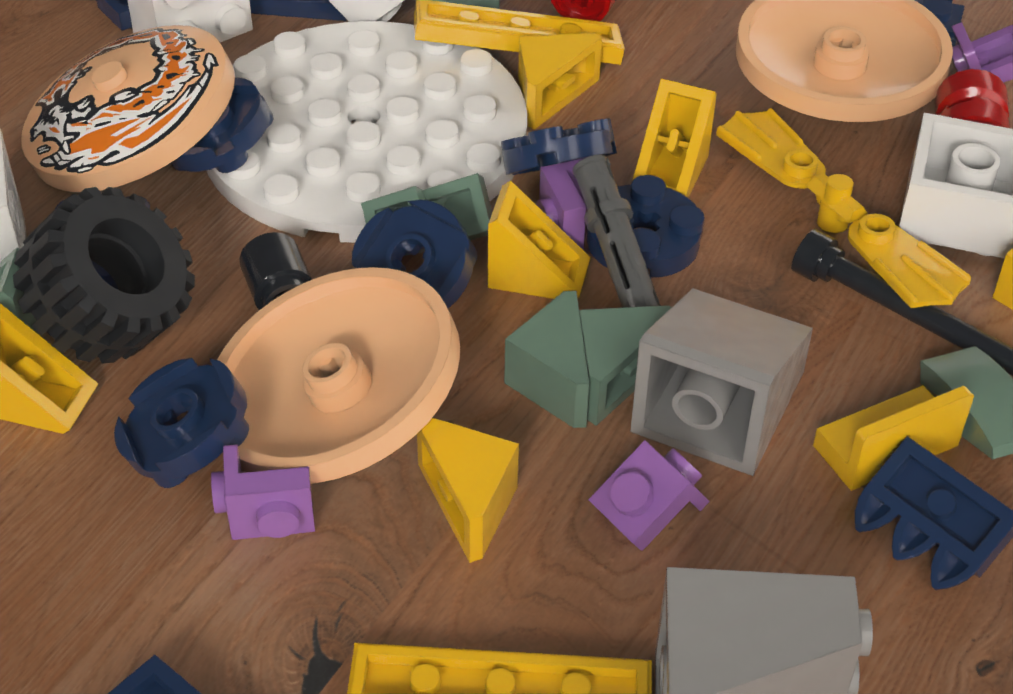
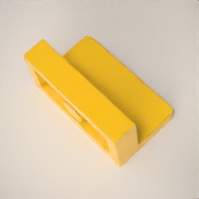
[813,385,974,491]

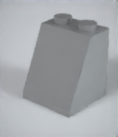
[630,288,813,476]
[655,567,873,694]

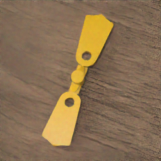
[716,108,971,308]

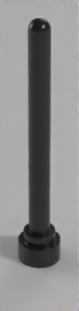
[791,229,1013,376]

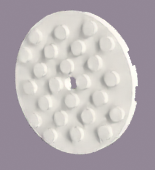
[207,21,527,243]

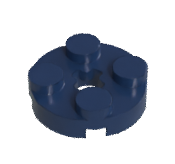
[171,78,274,173]
[501,118,617,175]
[586,175,705,278]
[352,200,477,308]
[114,358,249,488]

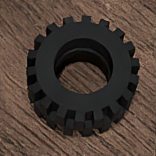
[13,187,195,364]

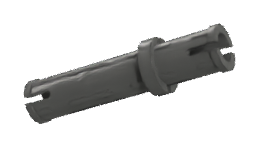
[572,155,661,308]

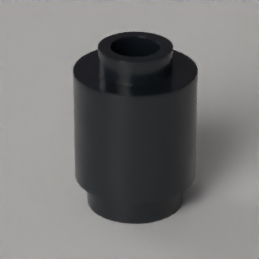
[239,232,312,310]

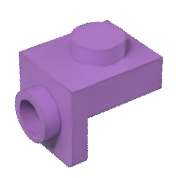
[952,22,1013,83]
[536,158,587,250]
[588,440,710,551]
[211,444,315,540]

